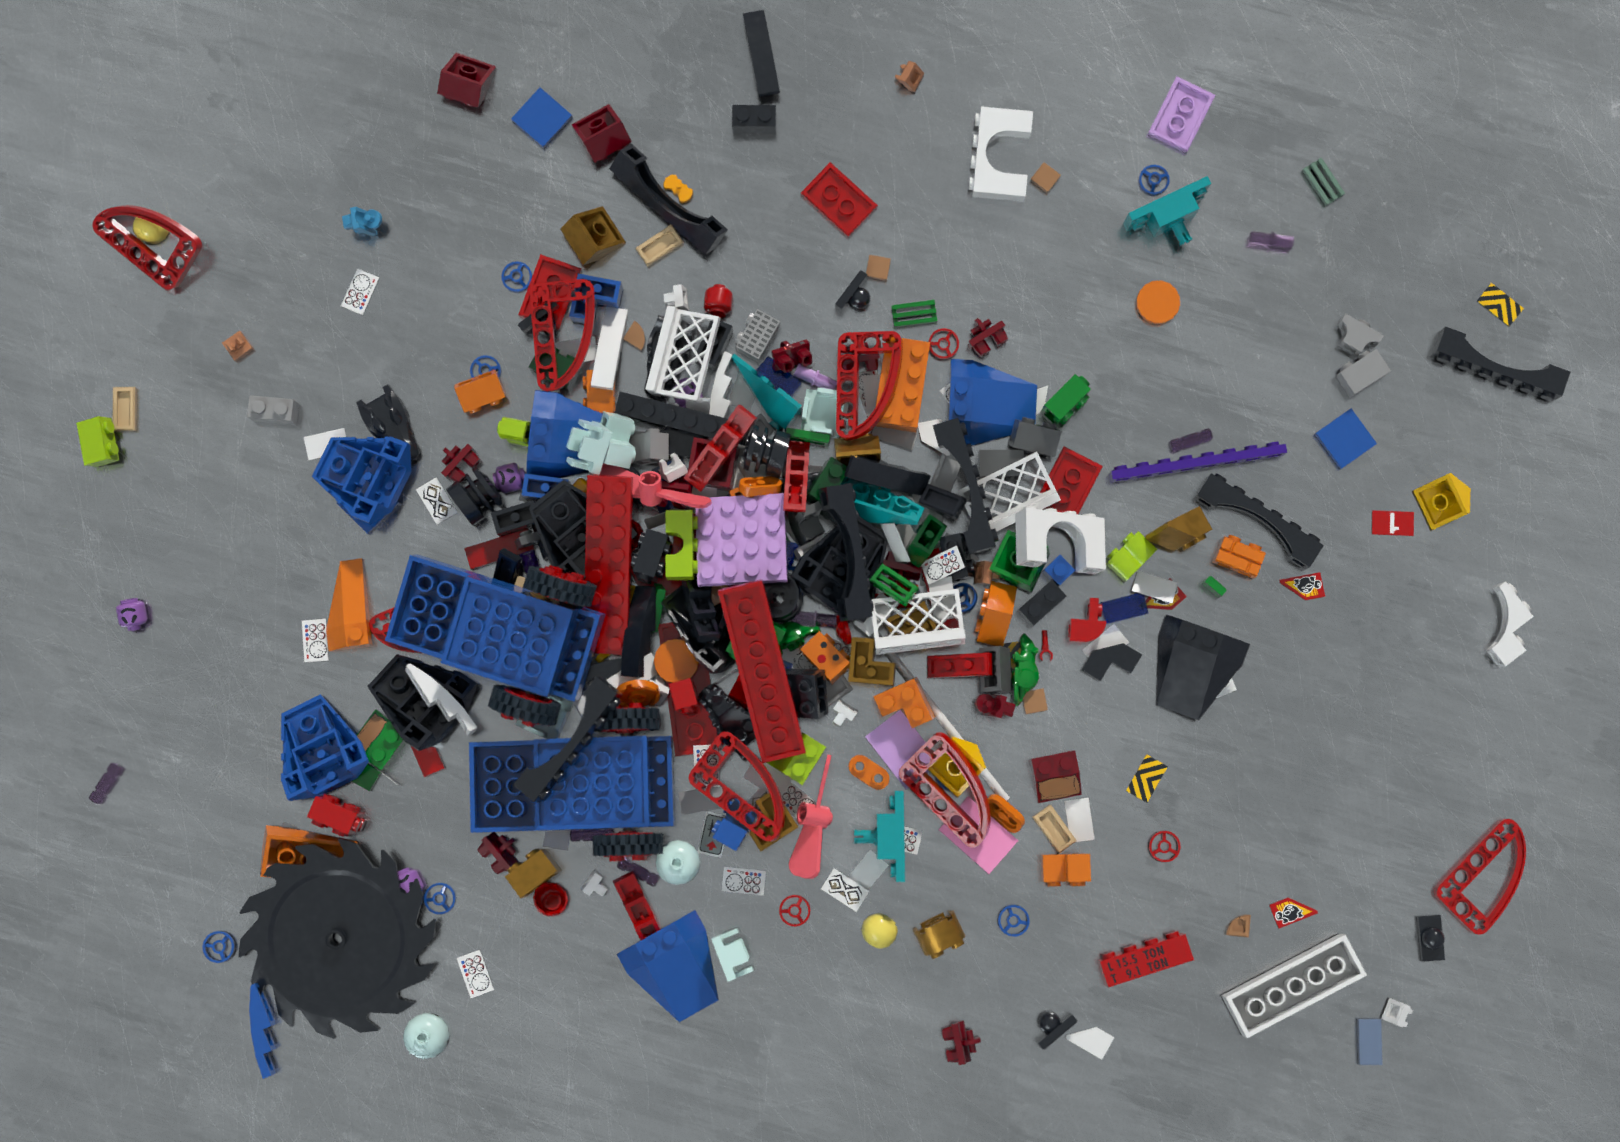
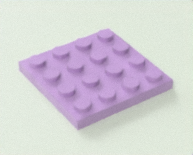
[695,493,788,587]

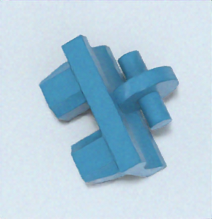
[342,207,382,236]

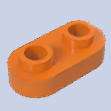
[738,476,782,498]
[849,755,890,790]
[988,794,1025,833]

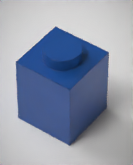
[1042,555,1075,587]

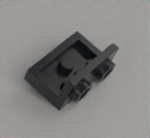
[939,533,976,580]

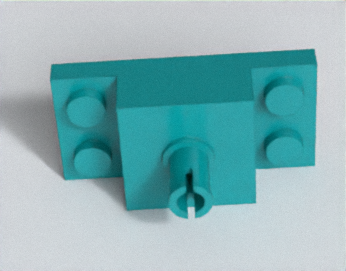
[1123,176,1212,246]
[854,791,905,882]

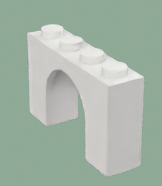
[969,107,1033,202]
[1015,506,1106,575]

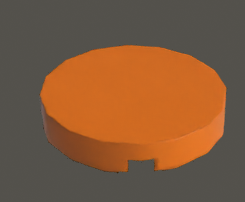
[1136,280,1180,325]
[654,639,698,683]
[616,680,660,708]

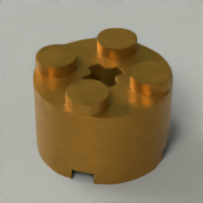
[913,911,965,959]

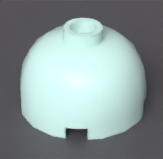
[655,840,700,885]
[403,1013,449,1059]

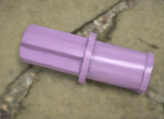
[793,364,837,390]

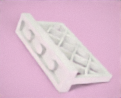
[645,305,721,402]
[957,451,1061,532]
[871,589,966,655]

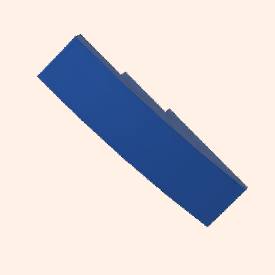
[249,983,276,1079]

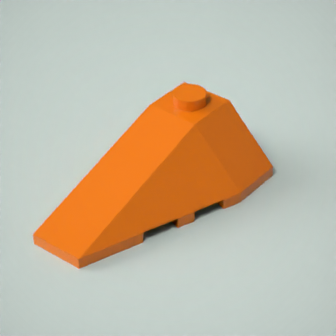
[326,558,373,652]
[260,825,358,878]

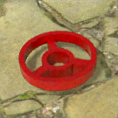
[929,328,959,359]
[835,615,852,645]
[1149,831,1181,862]
[779,895,810,927]

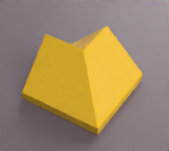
[1413,473,1471,530]
[928,737,986,797]

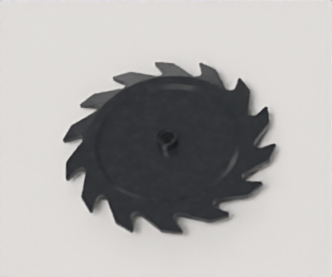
[238,838,436,1039]

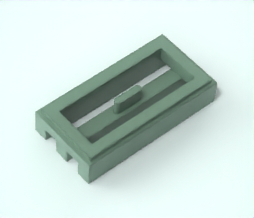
[1302,157,1345,206]

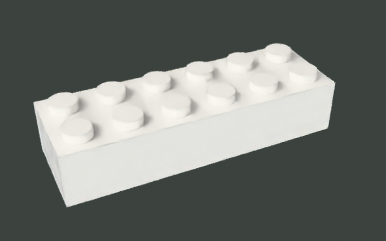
[1221,934,1367,1038]

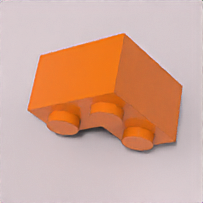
[974,581,1017,647]
[873,677,935,728]
[1041,853,1091,886]

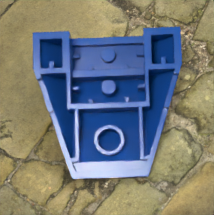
[948,359,1037,446]
[526,390,603,478]
[312,437,411,524]
[281,694,369,801]
[617,910,719,1022]

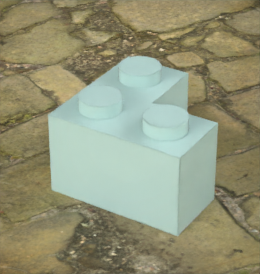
[600,411,636,469]

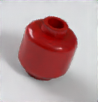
[703,284,733,318]

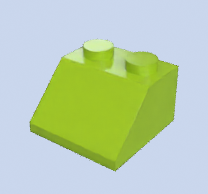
[766,732,826,786]

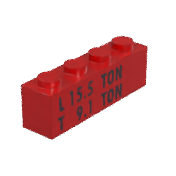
[1097,931,1194,988]

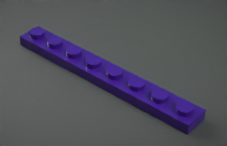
[1109,441,1287,483]

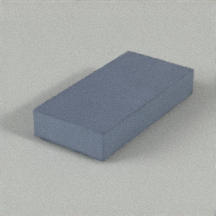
[1357,1019,1382,1065]

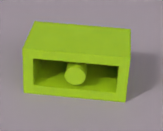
[76,416,119,467]

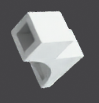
[1486,581,1534,668]

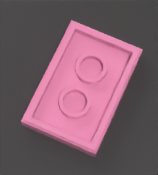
[938,796,1018,874]

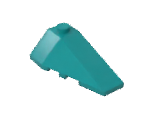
[732,354,802,433]
[840,477,925,525]

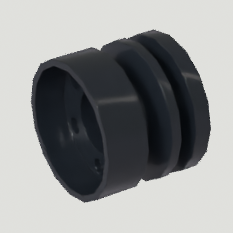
[743,425,791,479]
[446,467,504,526]
[763,574,804,623]

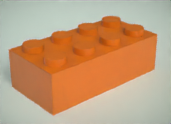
[876,337,930,433]

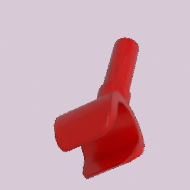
[1039,630,1053,661]

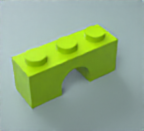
[666,510,698,580]

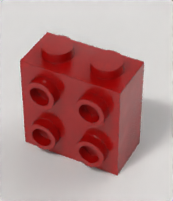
[307,794,366,837]

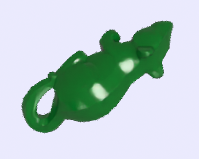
[779,621,821,655]
[1011,633,1039,706]

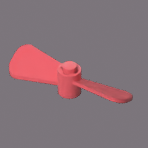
[593,463,712,508]
[789,754,833,879]

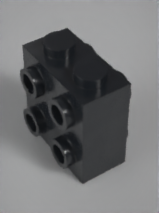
[631,528,673,584]
[785,668,828,719]

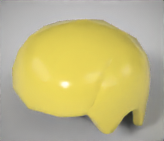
[133,217,169,245]
[861,913,898,949]

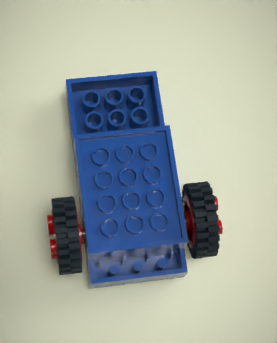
[385,554,606,727]
[469,703,675,861]

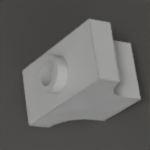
[1337,314,1384,356]

